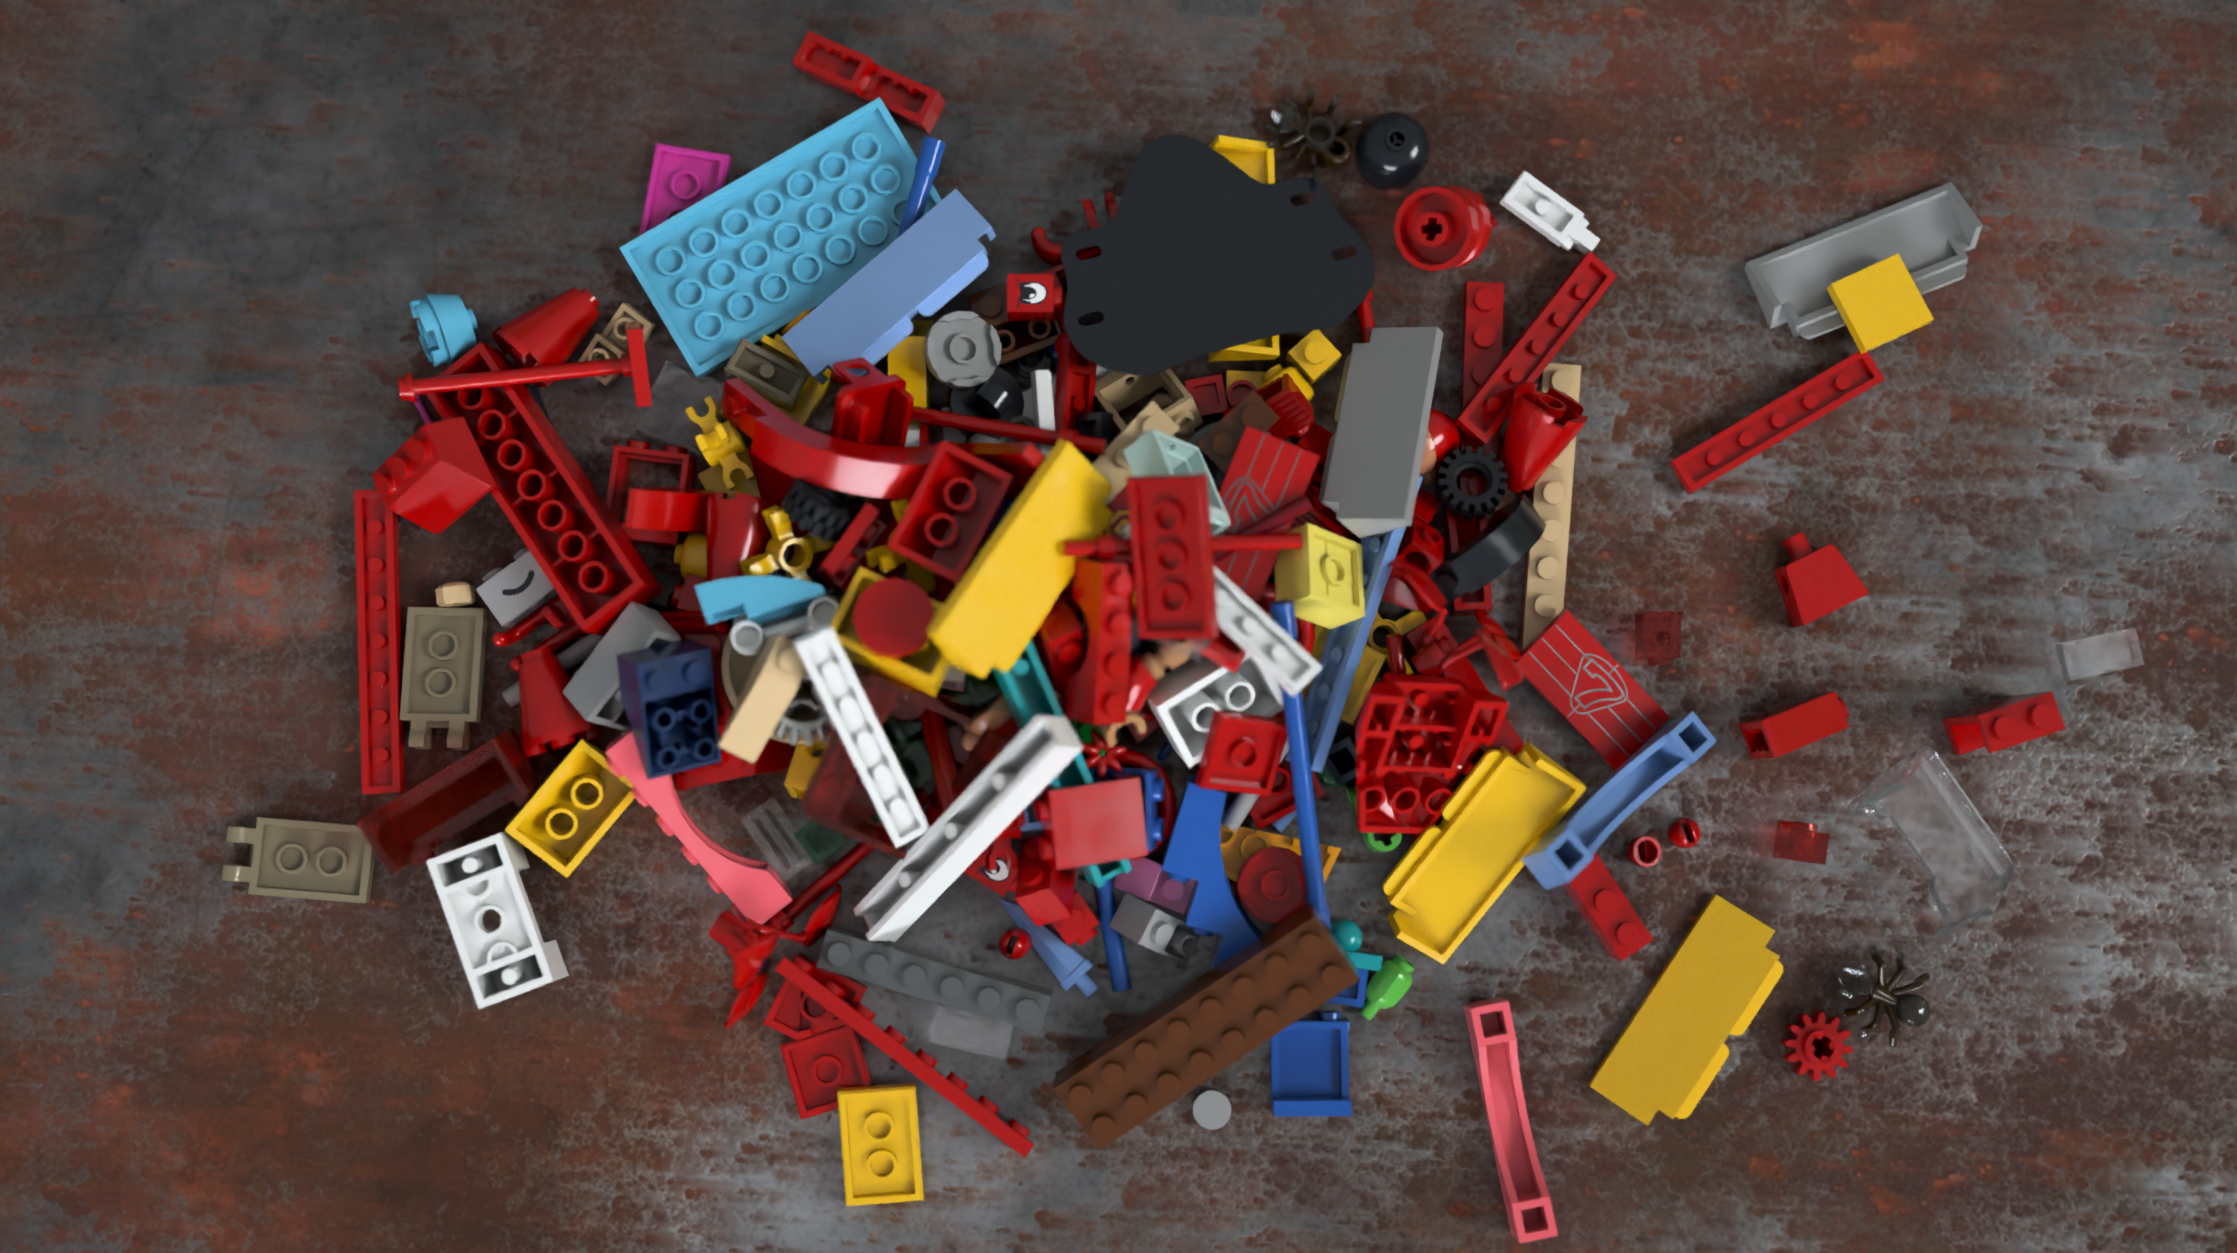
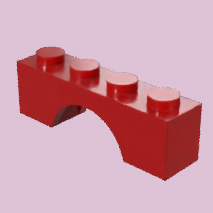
[1065,558,1135,725]

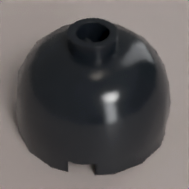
[1354,112,1430,190]

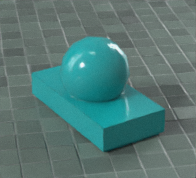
[1331,919,1382,971]

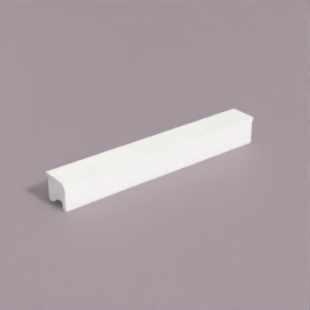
[853,715,1083,942]

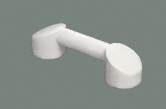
[730,597,839,656]

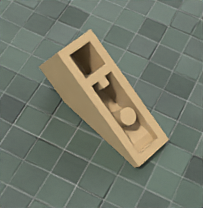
[717,634,807,763]

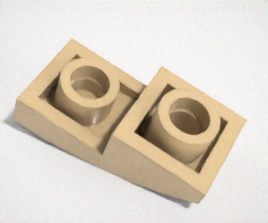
[578,303,657,386]

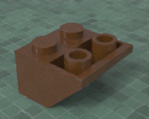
[966,270,1061,367]

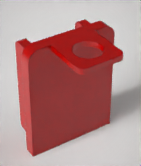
[830,357,914,447]

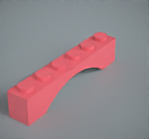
[605,727,793,925]
[1463,997,1558,1243]

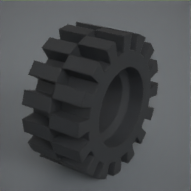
[1435,446,1508,521]
[781,478,859,543]

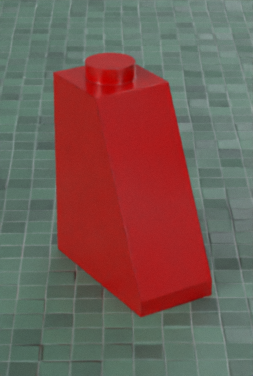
[1739,691,1849,759]

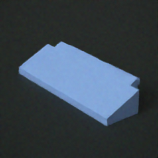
[782,188,996,385]

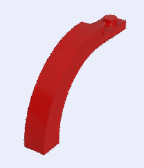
[721,378,968,499]

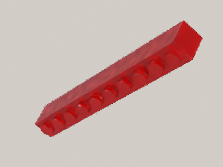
[1402,615,1654,961]

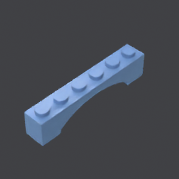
[1521,711,1717,890]

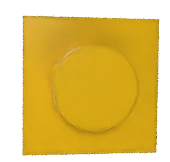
[1285,329,1342,387]

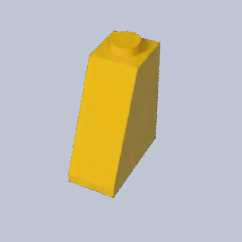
[888,320,933,423]

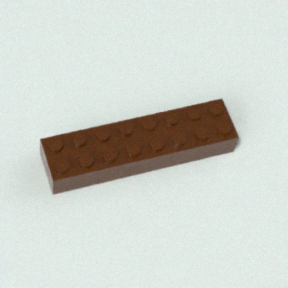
[1054,903,1360,1151]

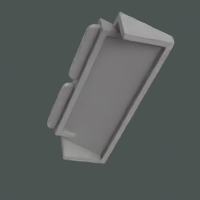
[1745,182,1983,339]
[1319,326,1444,538]

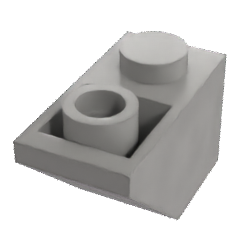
[1109,892,1201,965]

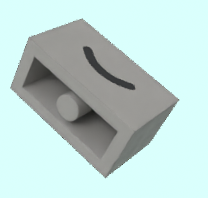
[475,546,558,628]

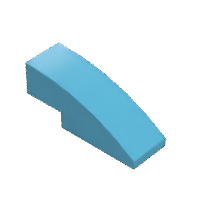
[695,576,826,626]

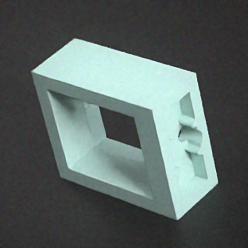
[1123,429,1231,536]

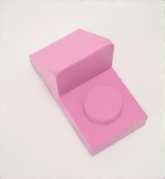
[1113,857,1195,914]

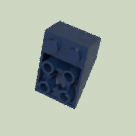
[616,639,722,780]

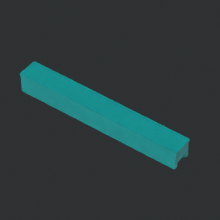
[991,640,1133,888]

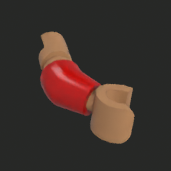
[1098,639,1199,748]

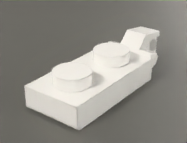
[1499,170,1601,254]

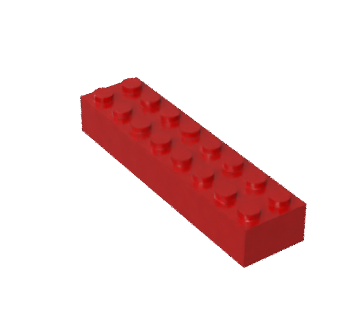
[426,342,663,636]

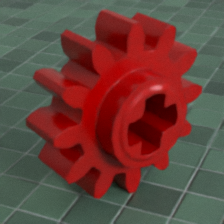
[1780,1010,1854,1081]

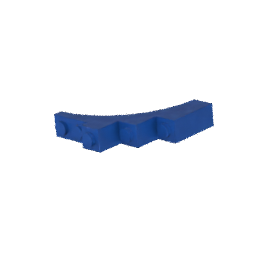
[1161,774,1264,971]

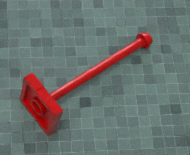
[398,321,652,407]

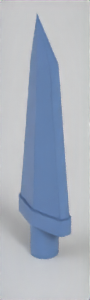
[997,898,1098,998]

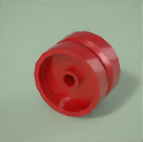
[1394,185,1492,271]

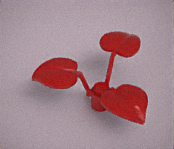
[1388,560,1524,691]
[709,883,842,1030]

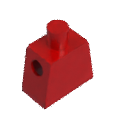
[1775,531,1869,628]

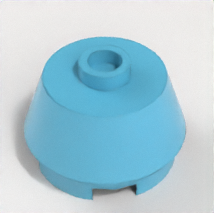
[410,293,478,367]

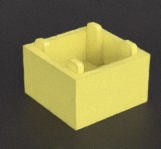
[1275,523,1365,630]

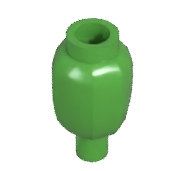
[1359,954,1415,1020]

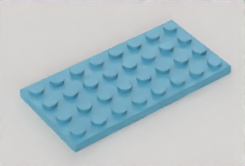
[619,97,942,379]

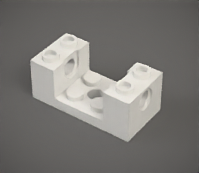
[426,832,569,1009]

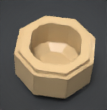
[435,581,476,607]

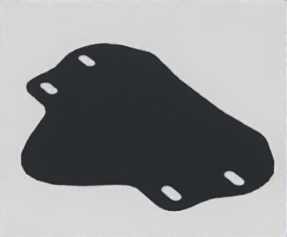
[1061,135,1375,377]

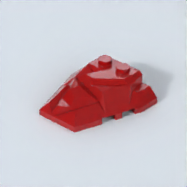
[1356,673,1509,834]

